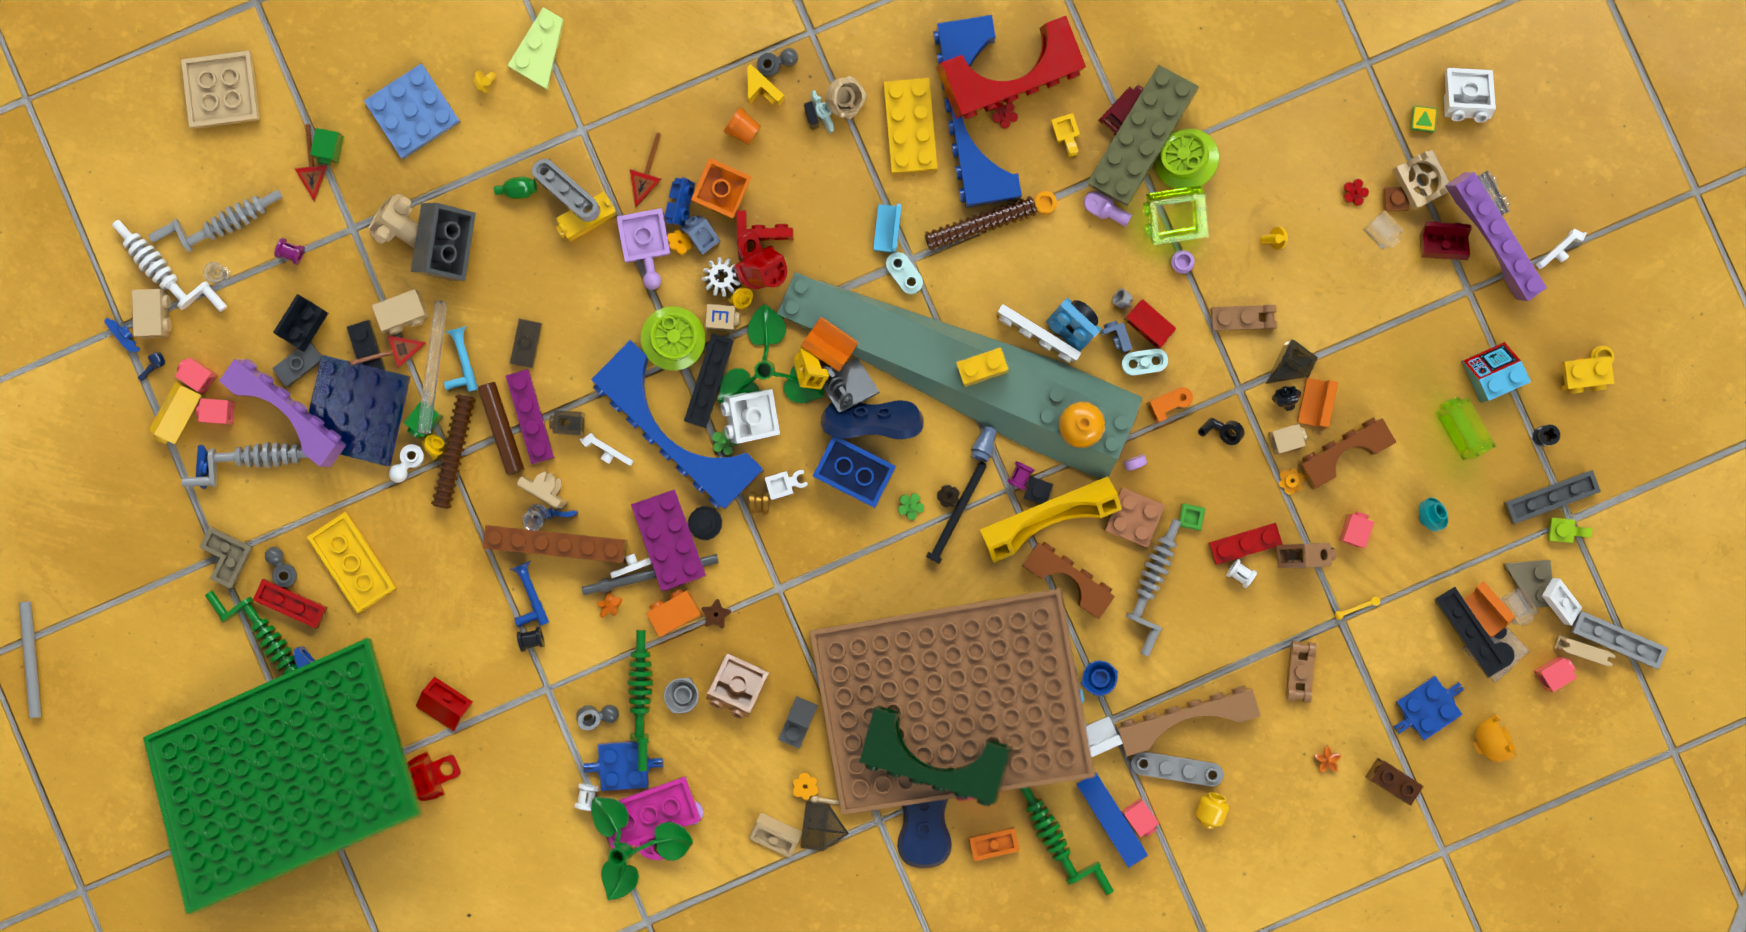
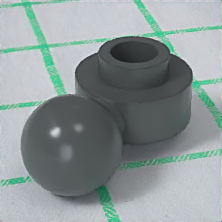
[757,48,798,77]
[265,547,297,587]
[576,705,619,730]

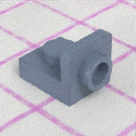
[681,215,720,255]
[1100,321,1132,354]

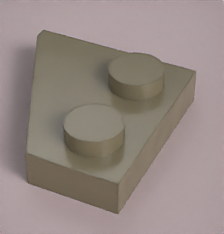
[1503,560,1552,608]

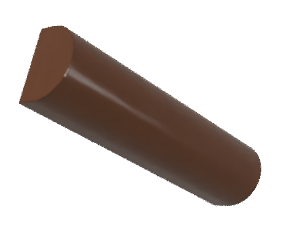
[478,382,525,476]

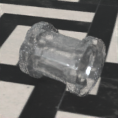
[203,262,231,285]
[523,504,548,531]

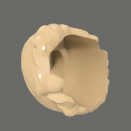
[826,76,867,119]

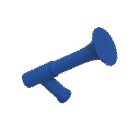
[509,561,549,627]

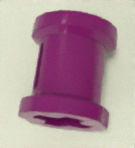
[274,238,305,265]
[1007,461,1035,491]

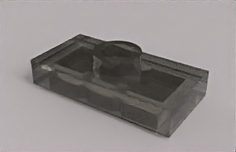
[510,319,543,369]

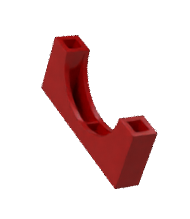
[936,15,1086,120]

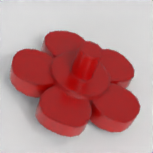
[992,103,1018,128]
[1344,179,1369,206]

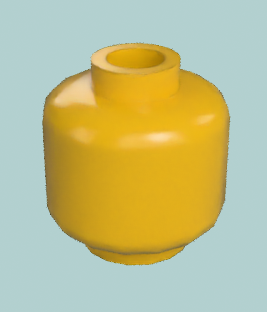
[1196,792,1229,829]

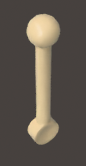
[810,795,840,805]

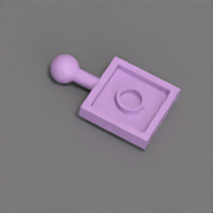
[617,208,671,290]

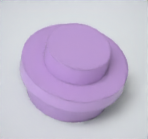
[1171,250,1194,274]

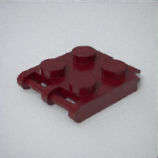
[1098,84,1143,136]

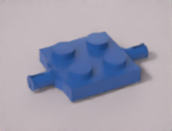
[1393,676,1464,741]
[583,741,663,791]

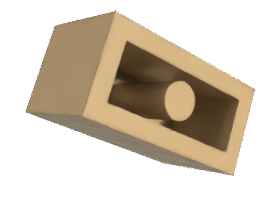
[132,289,172,338]
[372,289,429,335]

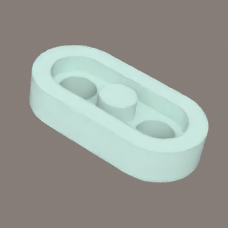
[886,252,923,295]
[1121,349,1168,376]

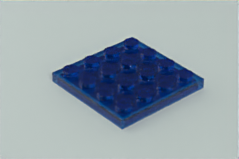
[308,355,411,466]

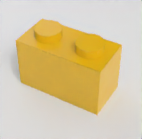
[956,347,1009,387]

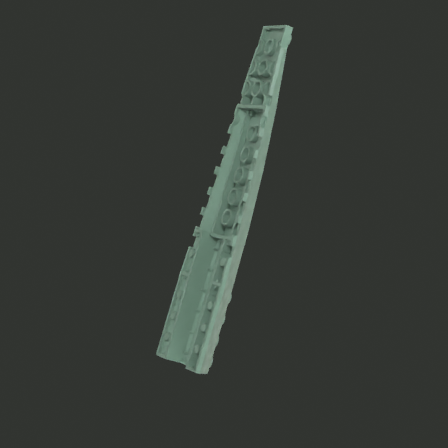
[777,272,1142,479]

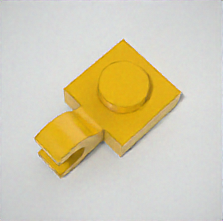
[1051,113,1080,158]

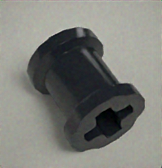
[1532,425,1560,446]
[517,627,545,652]

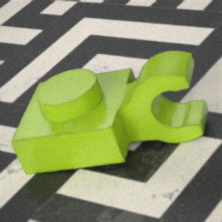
[1547,518,1593,543]

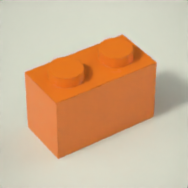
[646,588,702,638]

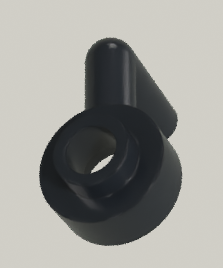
[1198,418,1245,445]

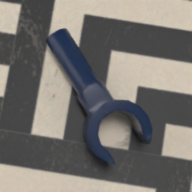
[138,353,165,381]

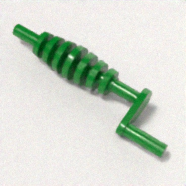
[205,590,298,675]
[627,630,653,771]
[1020,787,1114,895]

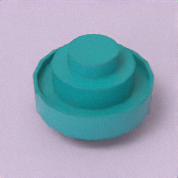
[1418,497,1448,532]

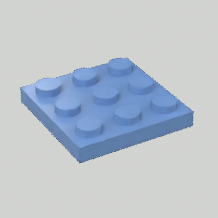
[364,63,460,159]

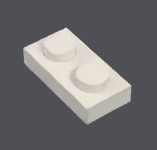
[1542,578,1582,626]

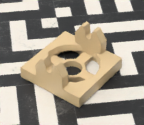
[1393,150,1450,210]
[517,472,568,509]

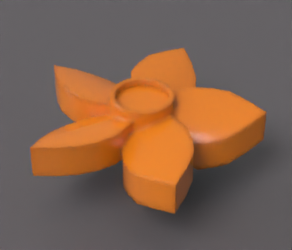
[597,592,623,618]
[1314,745,1342,772]

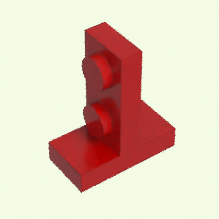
[737,210,794,260]

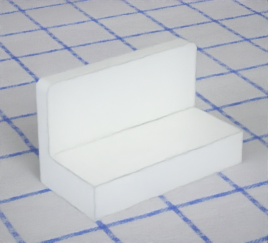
[1086,717,1123,757]

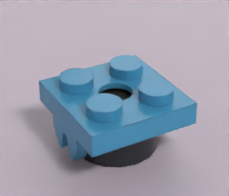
[1045,298,1101,351]

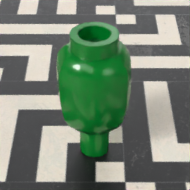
[494,176,537,199]

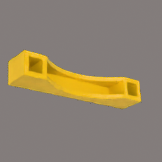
[980,476,1122,563]

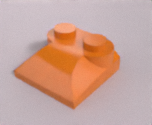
[691,158,752,219]

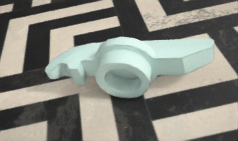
[811,91,834,134]

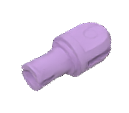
[1083,191,1133,227]

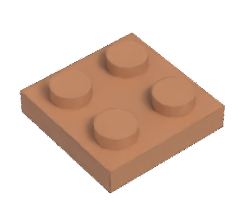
[1104,488,1165,548]

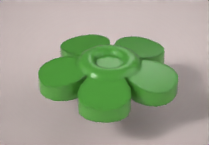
[712,430,738,455]
[898,493,924,520]

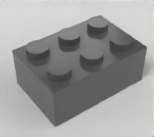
[411,203,476,281]

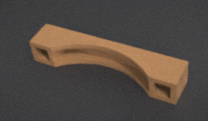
[1116,685,1261,756]

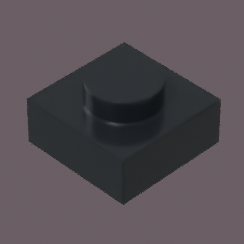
[1023,476,1053,504]

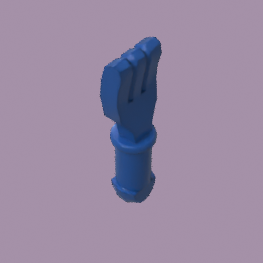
[528,508,578,519]

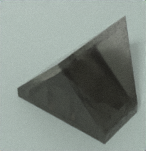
[1266,339,1318,384]
[801,801,849,851]

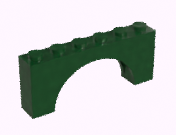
[859,705,1013,806]

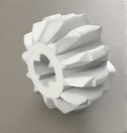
[702,257,741,297]

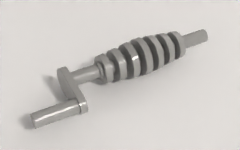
[148,189,283,252]
[182,442,309,487]
[1126,519,1181,657]

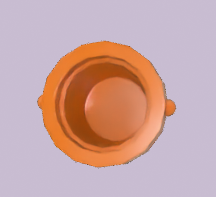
[724,107,761,145]

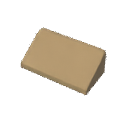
[749,813,802,858]

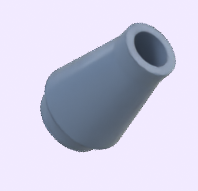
[970,426,997,462]

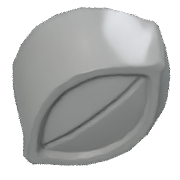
[664,677,699,713]

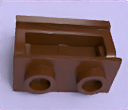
[1365,758,1423,806]

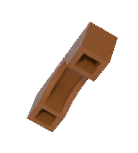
[1298,417,1397,489]
[1021,542,1115,619]

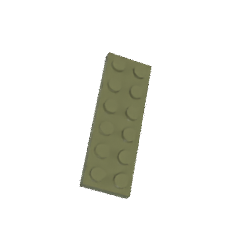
[1087,65,1199,207]

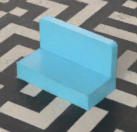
[873,204,902,253]

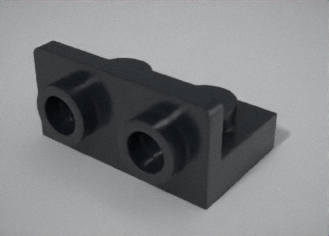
[273,294,329,352]

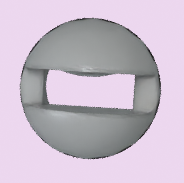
[1112,289,1133,309]

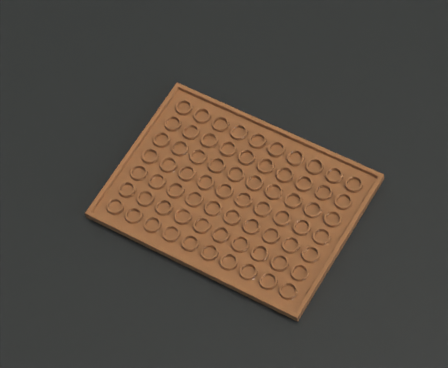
[810,588,1095,815]

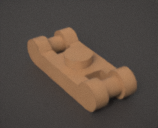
[1286,640,1316,703]

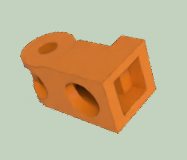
[1147,387,1193,424]

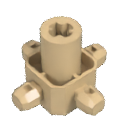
[369,194,418,249]

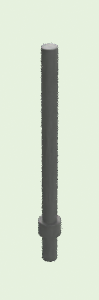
[581,554,719,595]

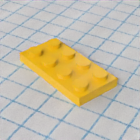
[884,78,938,174]

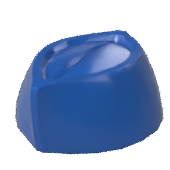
[1080,661,1118,696]

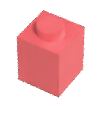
[175,357,218,394]
[196,399,235,425]
[1338,512,1374,548]
[1534,657,1577,692]
[1121,798,1159,837]

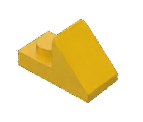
[747,64,785,106]

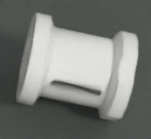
[1226,559,1257,589]
[574,783,599,811]

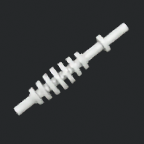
[112,220,227,312]

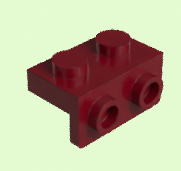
[1420,221,1472,261]

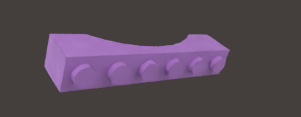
[1445,172,1547,301]
[219,359,346,467]

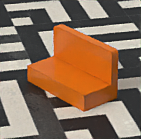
[801,317,858,372]
[1297,378,1338,429]
[1464,581,1515,638]

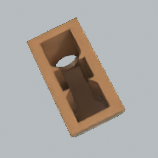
[1277,543,1336,568]

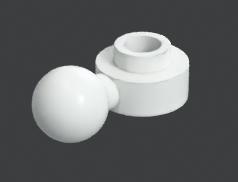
[389,444,424,483]

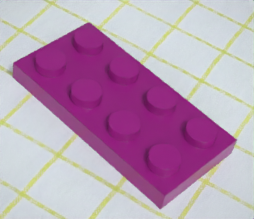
[631,489,706,592]

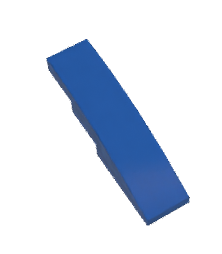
[1076,772,1148,868]

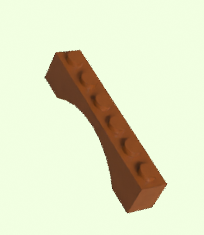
[483,525,628,563]

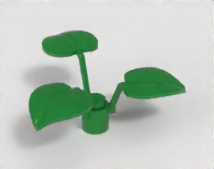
[718,305,824,403]
[591,797,693,900]

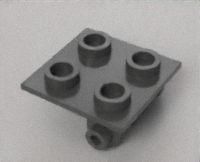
[823,358,880,413]

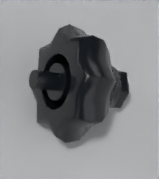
[1272,386,1301,411]

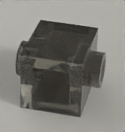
[549,410,585,436]

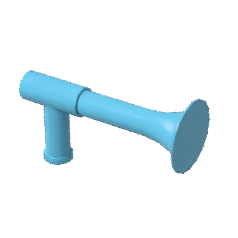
[444,326,478,392]

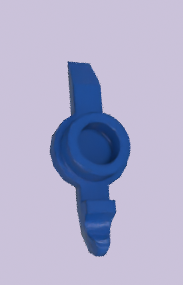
[104,318,140,352]
[196,445,209,489]

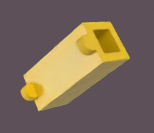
[556,191,618,242]
[149,381,202,444]

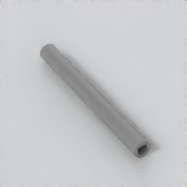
[19,601,42,718]

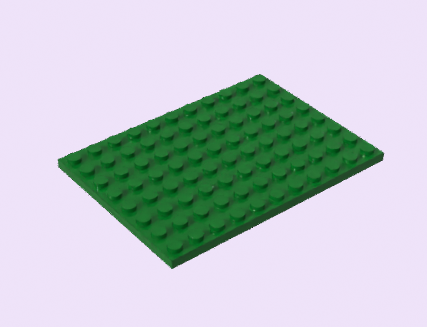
[143,638,422,914]

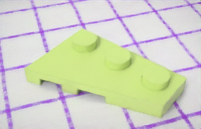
[507,7,564,91]

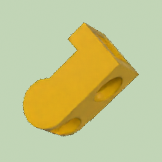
[794,346,829,390]

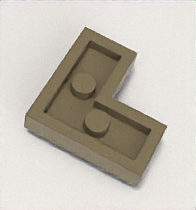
[199,527,254,589]

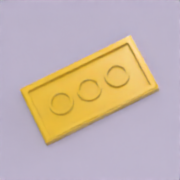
[307,512,397,614]

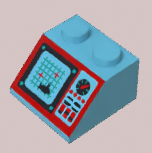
[1462,342,1531,403]

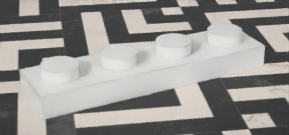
[997,304,1081,363]

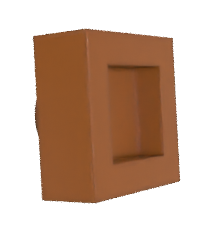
[1383,187,1409,212]

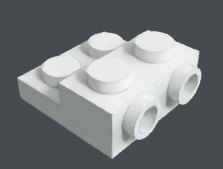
[1443,68,1496,123]
[721,389,780,444]

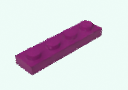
[506,369,555,464]

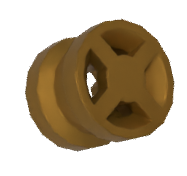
[749,492,769,515]

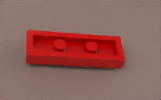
[1209,523,1283,565]
[253,579,328,629]

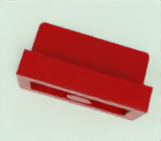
[1124,299,1176,349]
[416,676,473,731]

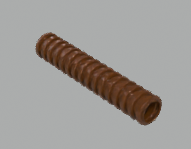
[925,196,1037,251]
[431,394,476,509]

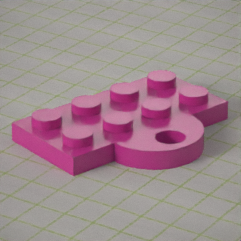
[608,776,701,860]

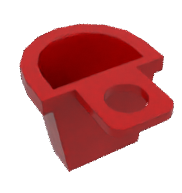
[733,232,788,290]
[407,751,461,801]

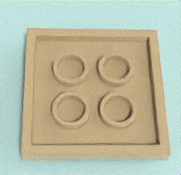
[181,50,260,129]

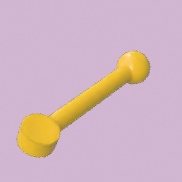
[1335,596,1380,620]

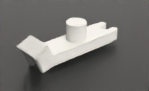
[1536,229,1587,269]
[580,433,634,466]
[610,554,652,578]

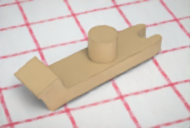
[1554,635,1616,666]

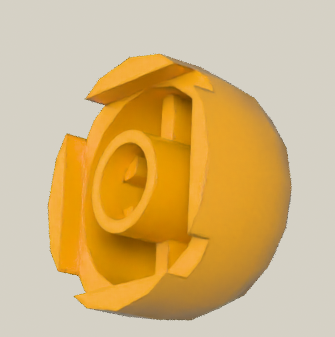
[1058,401,1105,448]
[1473,714,1518,762]

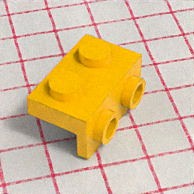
[1561,356,1615,394]

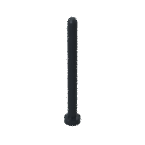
[926,461,987,564]

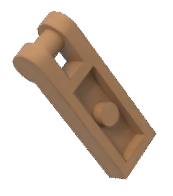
[1211,305,1277,331]

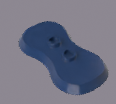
[821,400,924,439]
[897,799,952,868]

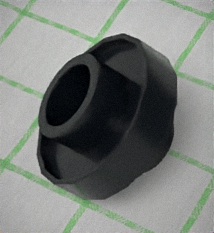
[688,506,722,540]

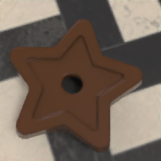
[701,599,731,628]

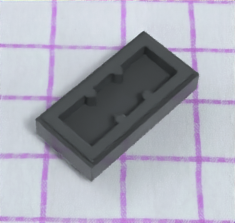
[272,342,325,387]

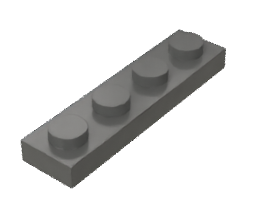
[1503,470,1601,524]

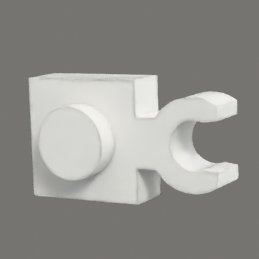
[765,470,808,500]

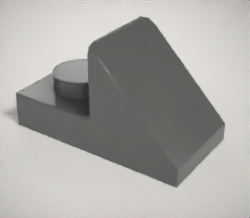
[778,696,818,749]

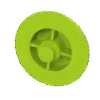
[1155,129,1219,190]
[641,306,706,371]

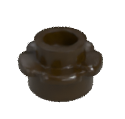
[937,485,960,507]

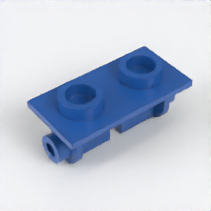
[664,177,695,227]

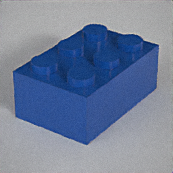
[813,437,896,508]

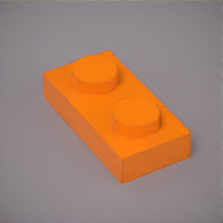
[969,827,1020,861]

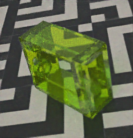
[1143,186,1209,245]
[1435,396,1496,460]

